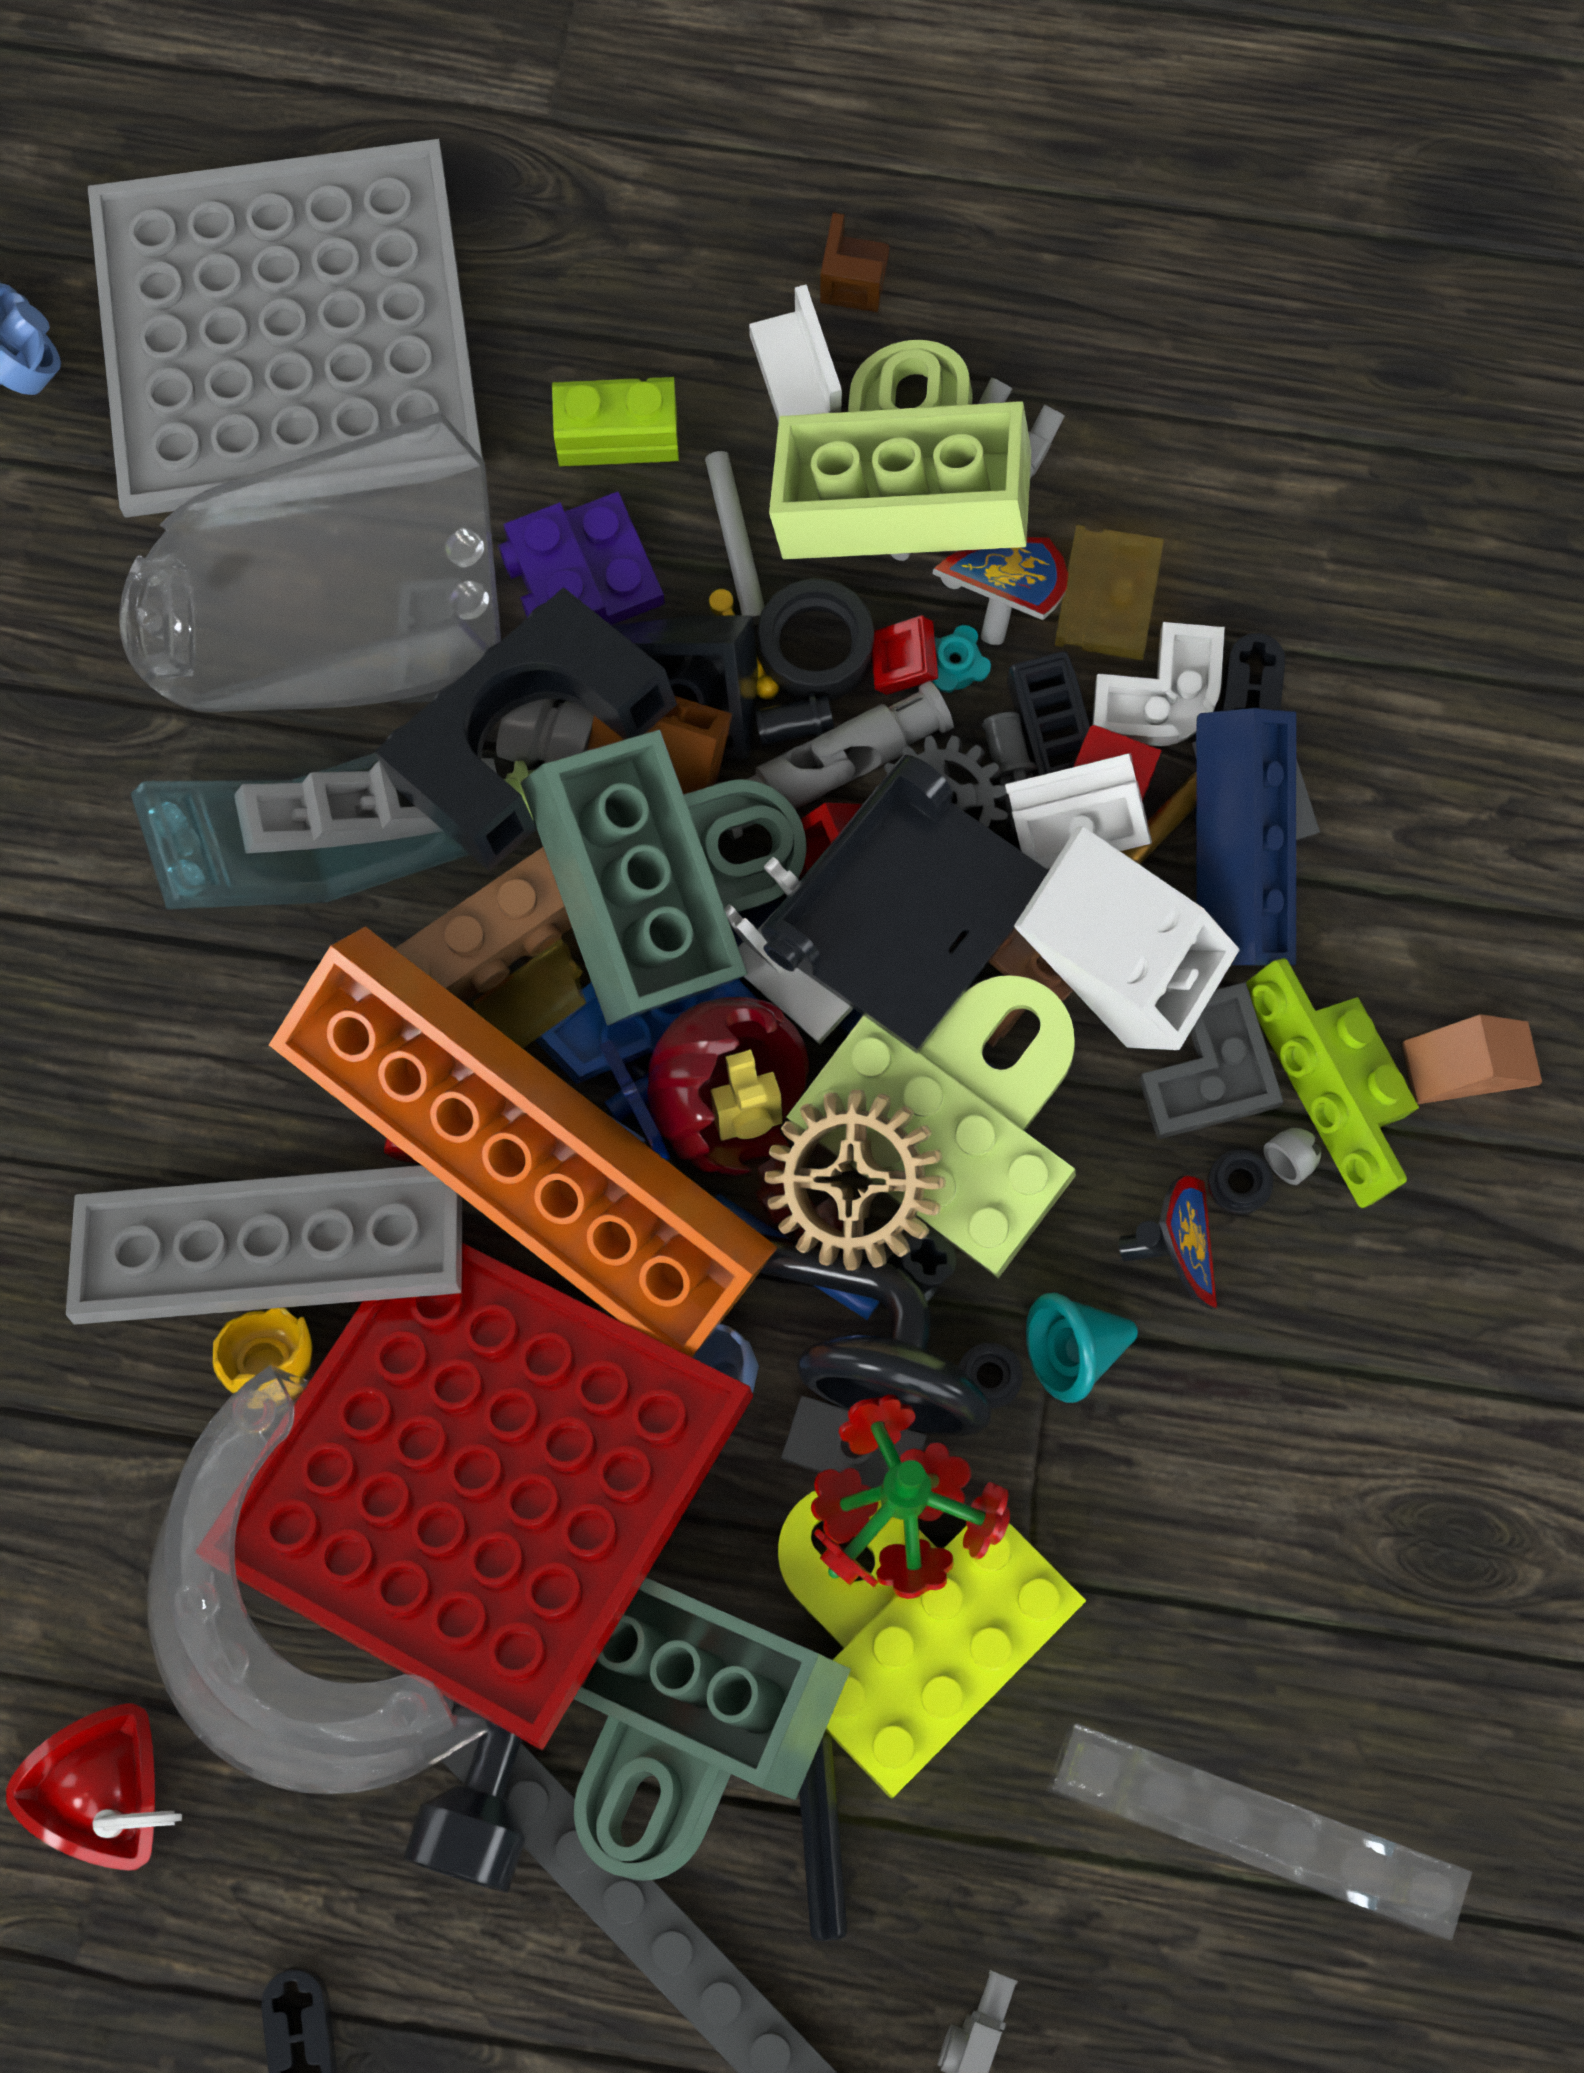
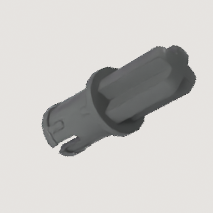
[982,712,1038,837]

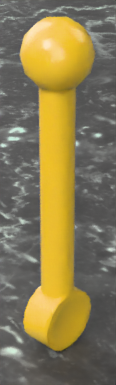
[709,589,779,700]

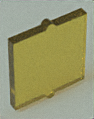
[474,939,586,1049]

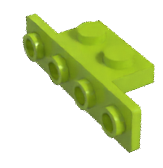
[1246,958,1419,1208]

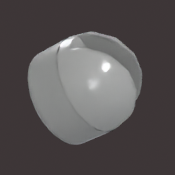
[1264,1128,1321,1185]

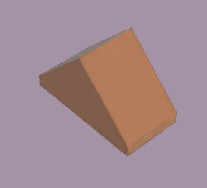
[1402,1014,1542,1104]

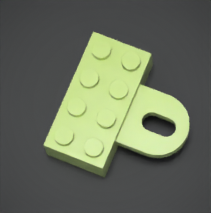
[769,340,1031,559]
[787,975,1076,1279]

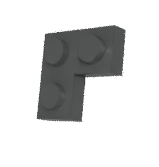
[1139,982,1284,1140]

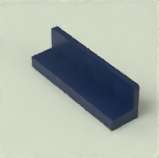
[1196,708,1296,965]

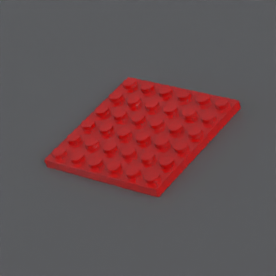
[197,1243,753,1751]

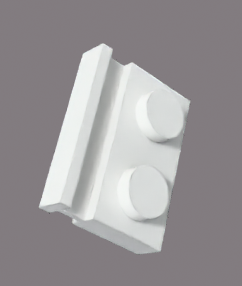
[1005,753,1152,869]

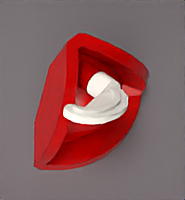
[6,1703,182,1871]

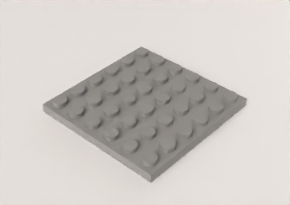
[88,139,484,518]

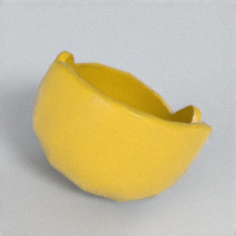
[213,1307,313,1401]

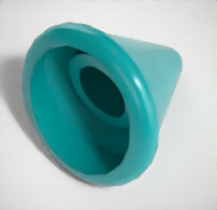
[1025,1293,1138,1403]

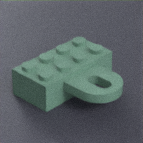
[520,730,806,1026]
[574,1578,851,1881]

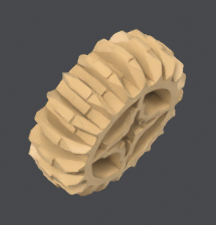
[765,1090,946,1270]

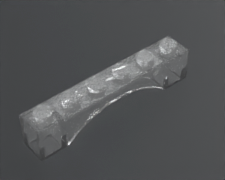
[1047,1723,1472,1940]

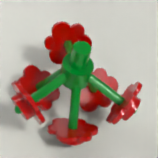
[811,1394,1010,1599]

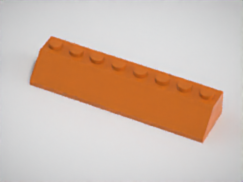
[269,926,778,1358]

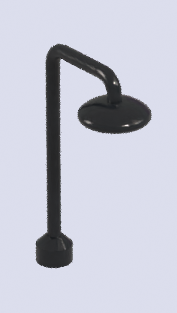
[402,1233,992,1893]

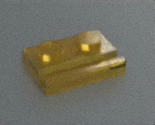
[1055,525,1164,660]

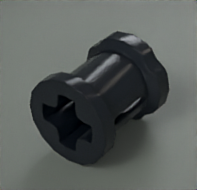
[886,1230,957,1302]

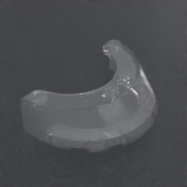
[147,1365,488,1794]

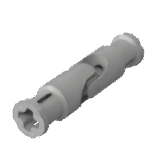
[726,681,954,840]

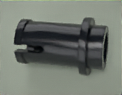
[754,691,834,747]

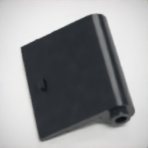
[761,755,1049,1054]

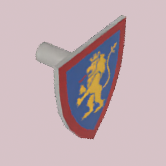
[933,537,1069,645]

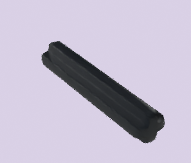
[799,1732,847,1941]

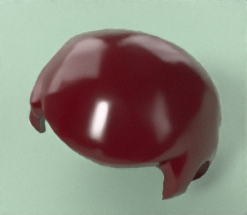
[647,997,809,1175]

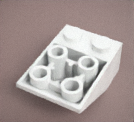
[1014,826,1240,1050]

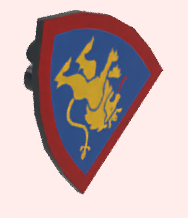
[1119,1175,1217,1310]

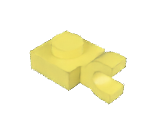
[711,1050,782,1141]

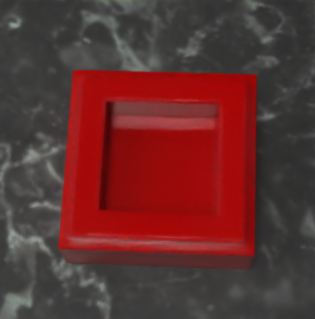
[872,615,938,695]

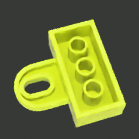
[778,1491,1086,1799]

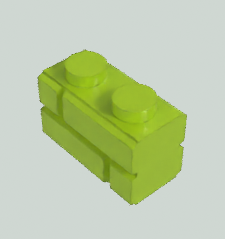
[552,377,679,467]

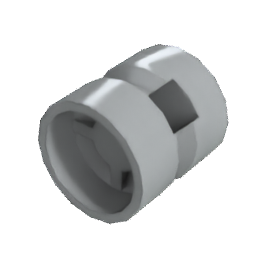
[496,699,594,767]

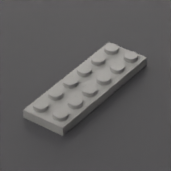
[66,1165,462,1325]

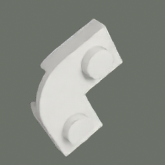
[1092,622,1225,746]

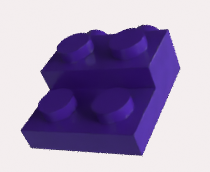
[498,491,665,625]

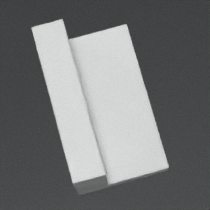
[749,285,842,423]

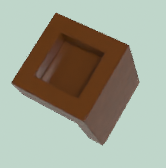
[820,212,890,312]

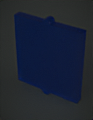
[599,1039,671,1161]

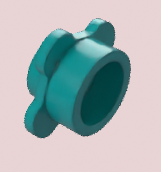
[932,625,991,693]

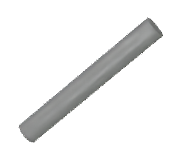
[705,451,765,626]

